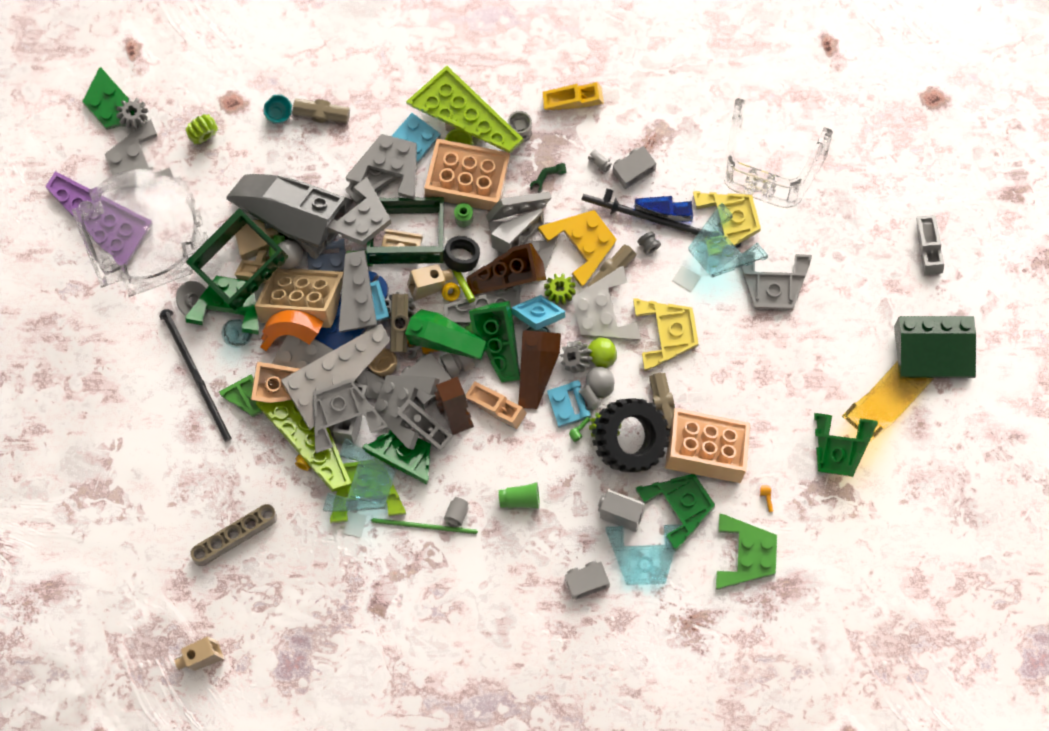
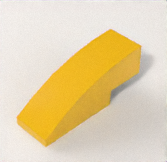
[542,82,604,110]

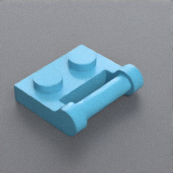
[547,380,591,428]

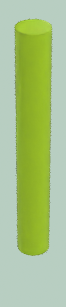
[452,270,475,303]

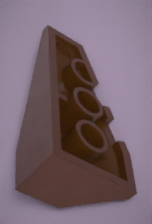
[466,243,547,295]
[518,330,561,409]

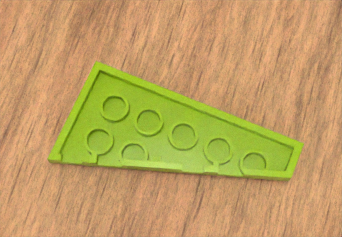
[406,65,524,153]
[256,400,351,492]

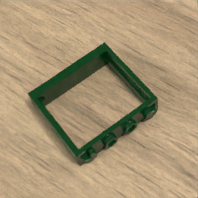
[366,197,444,264]
[186,208,289,310]

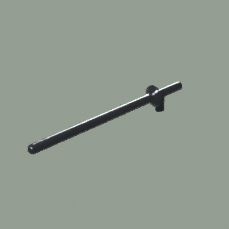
[581,188,741,248]

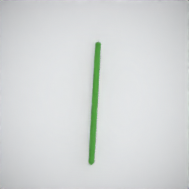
[371,518,478,534]

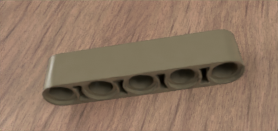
[190,504,277,566]

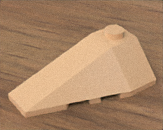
[251,362,300,403]

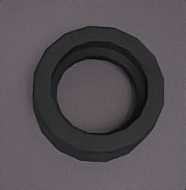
[444,236,480,273]

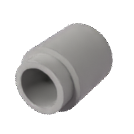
[444,497,469,528]

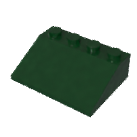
[894,316,976,378]

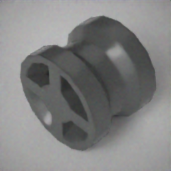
[637,231,661,255]

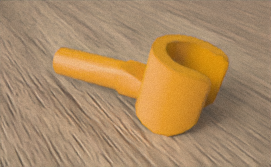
[760,485,773,512]

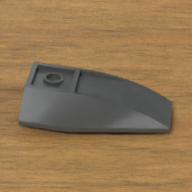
[226,174,353,248]

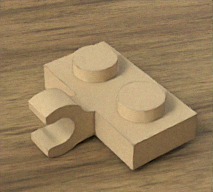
[234,250,275,283]

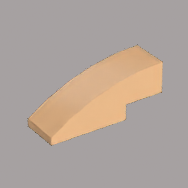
[465,381,527,429]

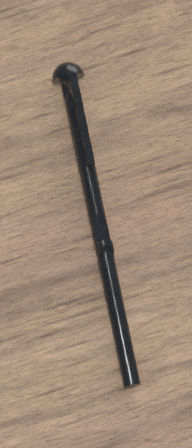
[159,309,232,442]

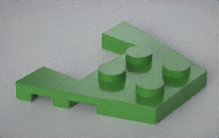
[716,514,777,590]

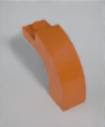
[260,310,323,351]

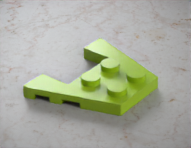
[330,459,406,524]

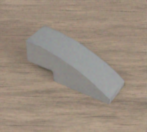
[916,215,944,275]

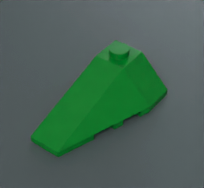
[469,301,520,382]
[405,309,487,360]

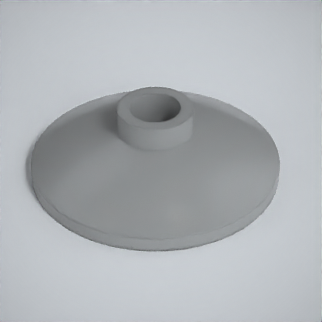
[176,281,209,316]

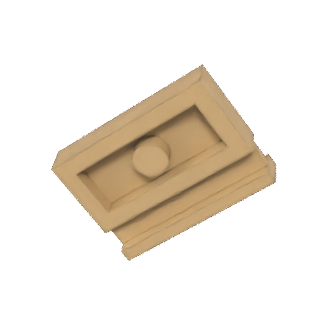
[381,229,423,247]

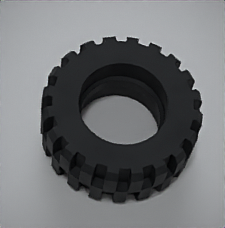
[592,398,670,473]

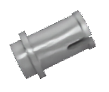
[588,149,612,172]
[578,384,601,410]

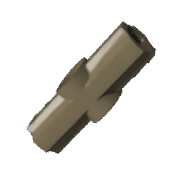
[292,98,350,124]
[587,244,637,287]
[390,294,409,352]
[649,372,675,430]

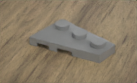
[486,192,552,222]

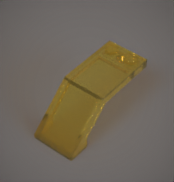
[842,361,934,442]

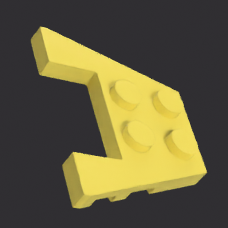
[693,191,761,259]
[633,298,699,371]

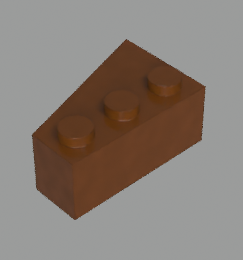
[434,376,474,435]

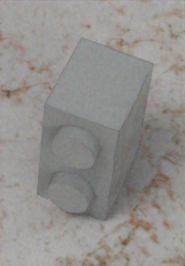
[613,146,657,190]
[565,561,610,601]

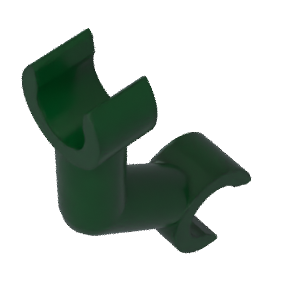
[530,163,567,193]

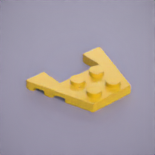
[538,210,617,287]

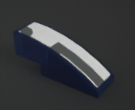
[634,196,693,222]

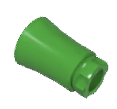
[499,482,540,509]

